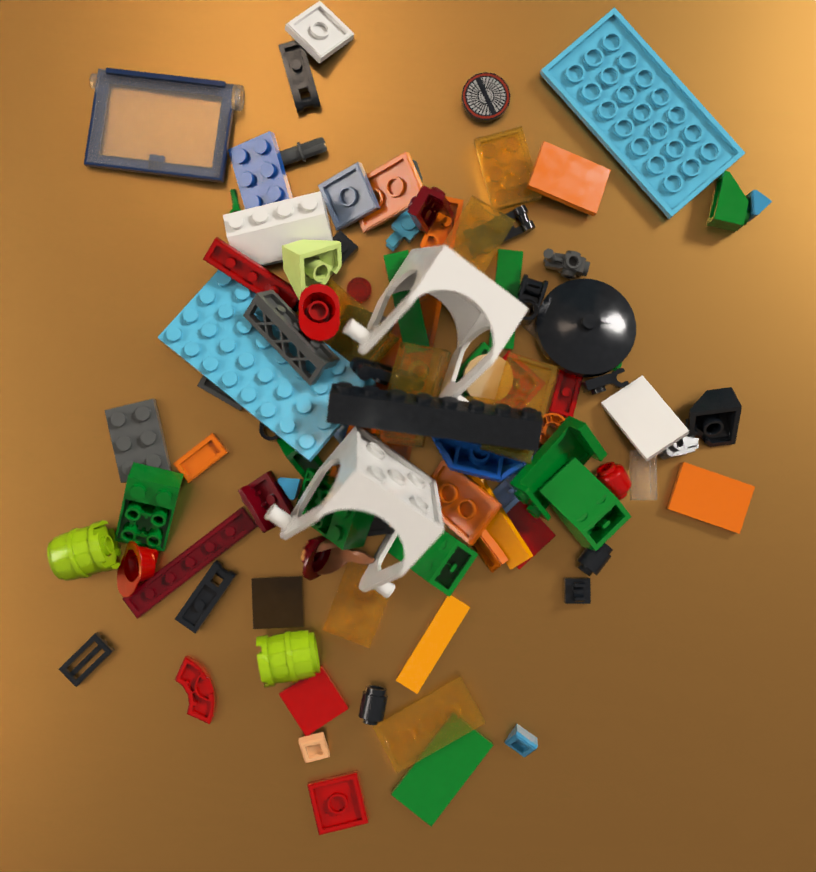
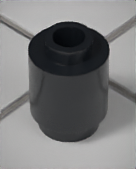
[577,543,613,576]
[358,685,388,725]

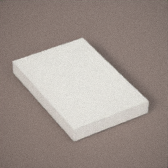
[601,375,689,462]

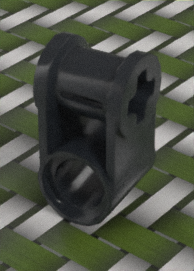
[517,274,548,326]

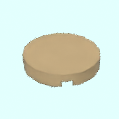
[463,354,513,404]

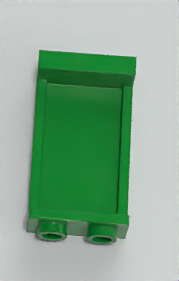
[510,416,607,521]

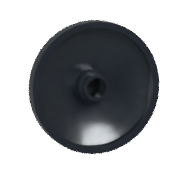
[535,279,636,377]

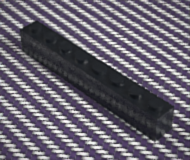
[327,382,543,451]

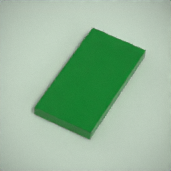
[391,712,493,826]

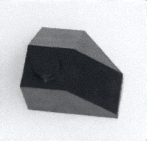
[687,387,742,447]

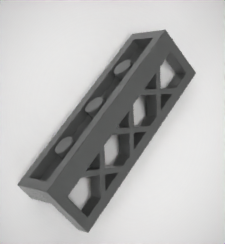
[243,290,340,386]

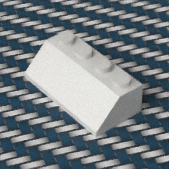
[223,191,333,267]

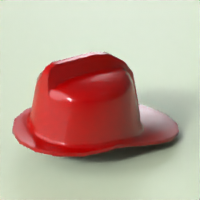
[299,284,340,341]
[117,541,159,598]

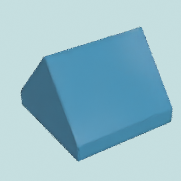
[746,190,772,221]
[277,477,303,500]
[504,724,538,757]

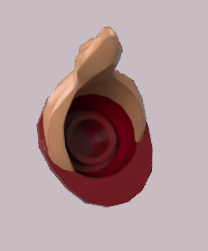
[301,536,375,580]

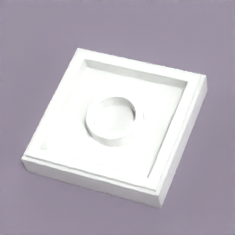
[285,1,354,64]

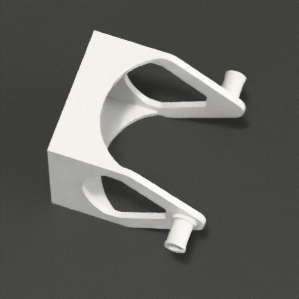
[343,245,529,402]
[265,426,445,598]

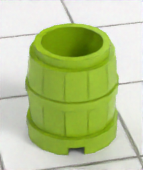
[47,520,121,581]
[256,630,320,688]

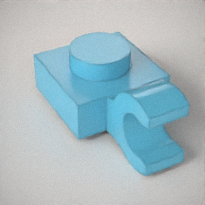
[386,210,420,251]

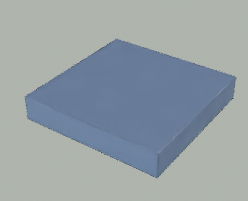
[318,162,380,231]

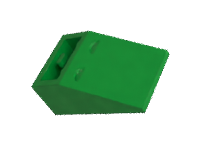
[538,457,632,551]
[114,462,184,551]
[295,468,374,550]
[388,531,479,597]

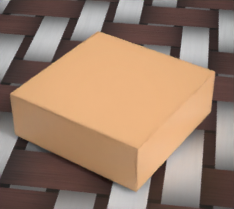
[299,732,330,763]

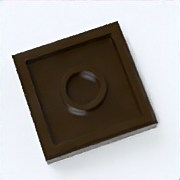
[251,576,305,629]

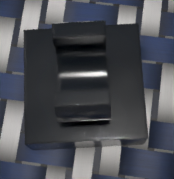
[564,577,591,604]

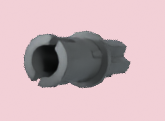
[280,137,327,166]

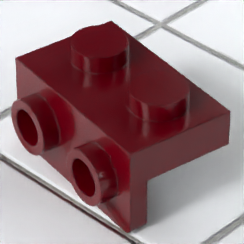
[408,185,454,234]
[238,470,294,533]

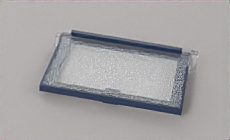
[84,68,245,183]

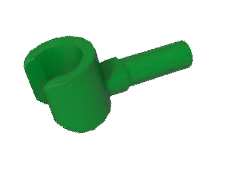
[230,189,241,213]

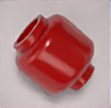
[595,462,632,500]

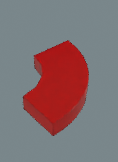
[175,656,216,724]

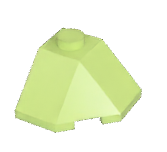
[282,239,342,300]

